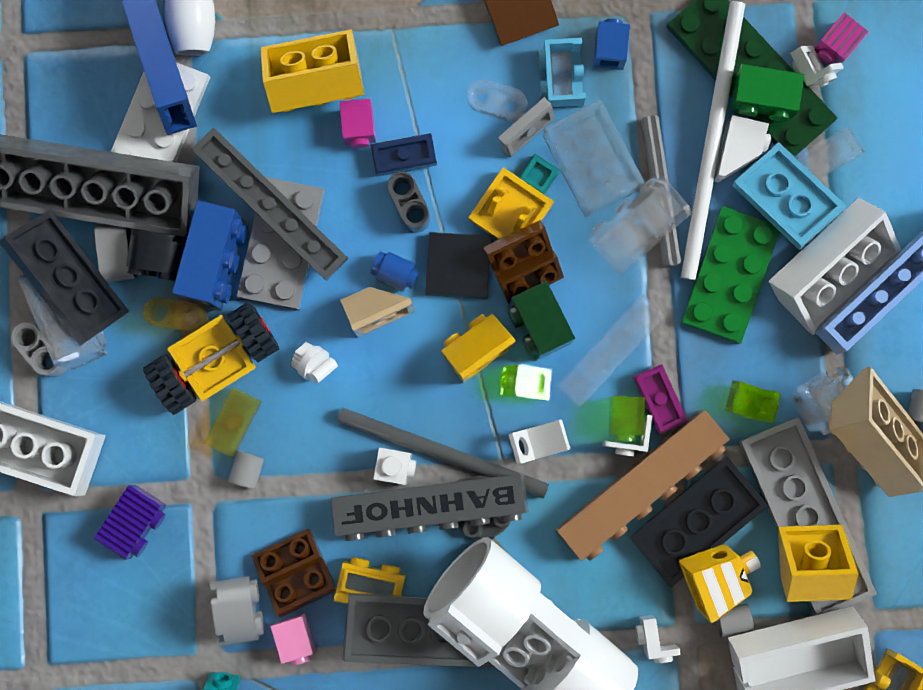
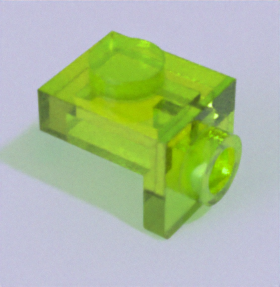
[725,380,781,423]

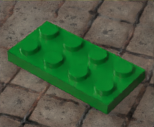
[681,206,780,344]

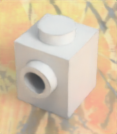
[374,448,417,485]

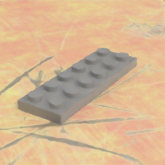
[739,417,877,616]

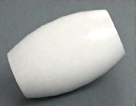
[164,0,215,56]

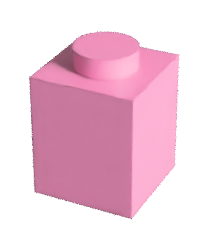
[271,613,316,666]

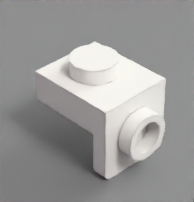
[790,46,844,87]
[635,615,681,663]

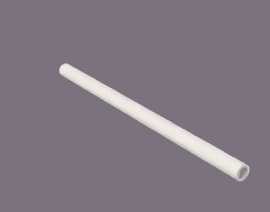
[680,1,745,280]

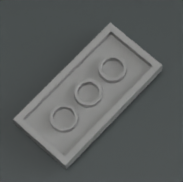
[237,177,325,310]

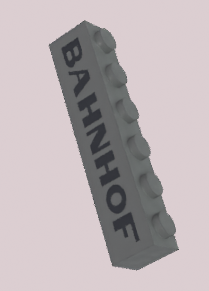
[331,473,529,541]

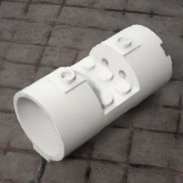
[423,537,638,690]

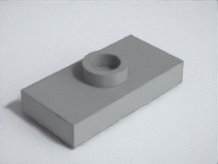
[498,97,555,158]

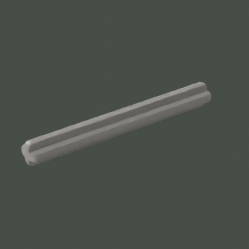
[641,115,681,267]

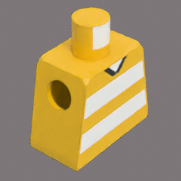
[679,545,761,623]

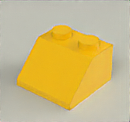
[441,314,516,383]
[778,525,858,602]

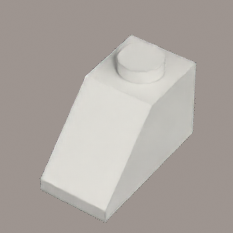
[714,115,771,183]

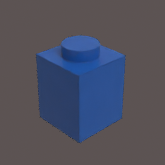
[593,19,630,70]

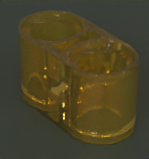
[143,298,208,333]

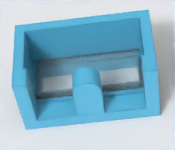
[538,38,586,107]

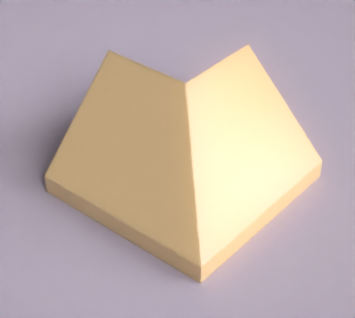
[341,287,415,337]

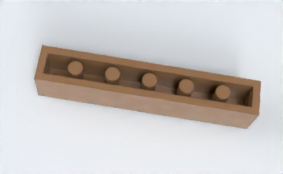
[555,410,730,561]

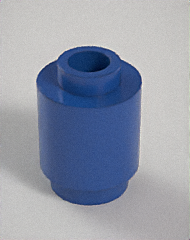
[370,251,419,292]

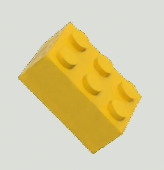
[261,29,364,113]

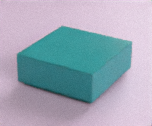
[519,154,561,195]

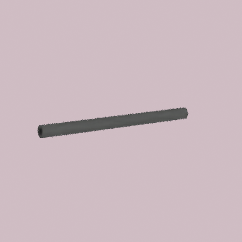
[337,408,549,499]

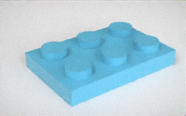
[733,142,846,250]

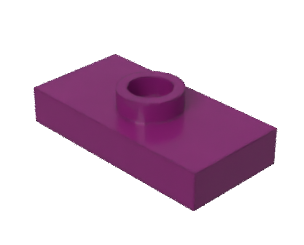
[632,364,688,434]

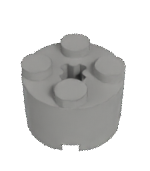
[210,575,264,647]

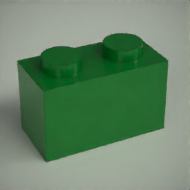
[730,64,805,121]

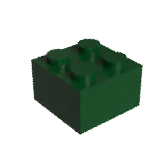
[507,281,576,361]

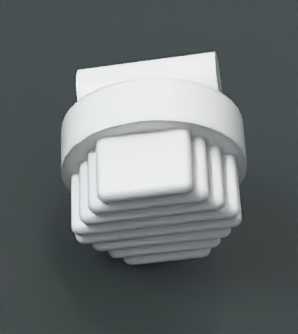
[291,342,338,384]

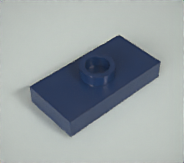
[370,133,437,176]

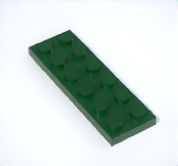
[666,0,838,157]

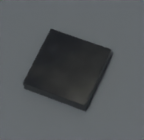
[425,232,491,299]

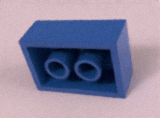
[172,200,248,310]

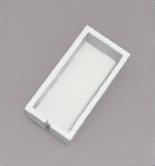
[728,606,875,690]

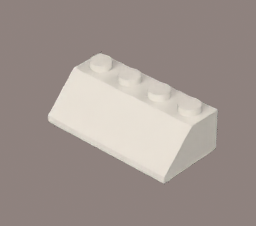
[768,198,901,335]

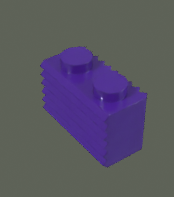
[93,485,166,560]

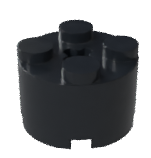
[126,229,187,281]

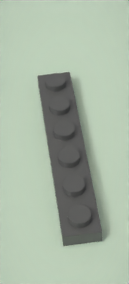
[191,127,348,281]

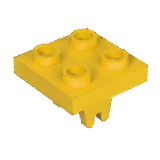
[468,167,555,240]

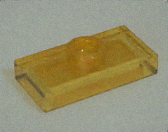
[204,387,262,458]

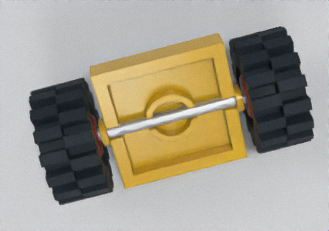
[143,301,279,415]

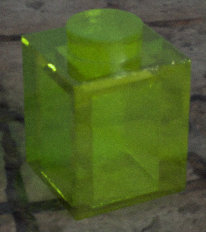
[608,396,645,442]

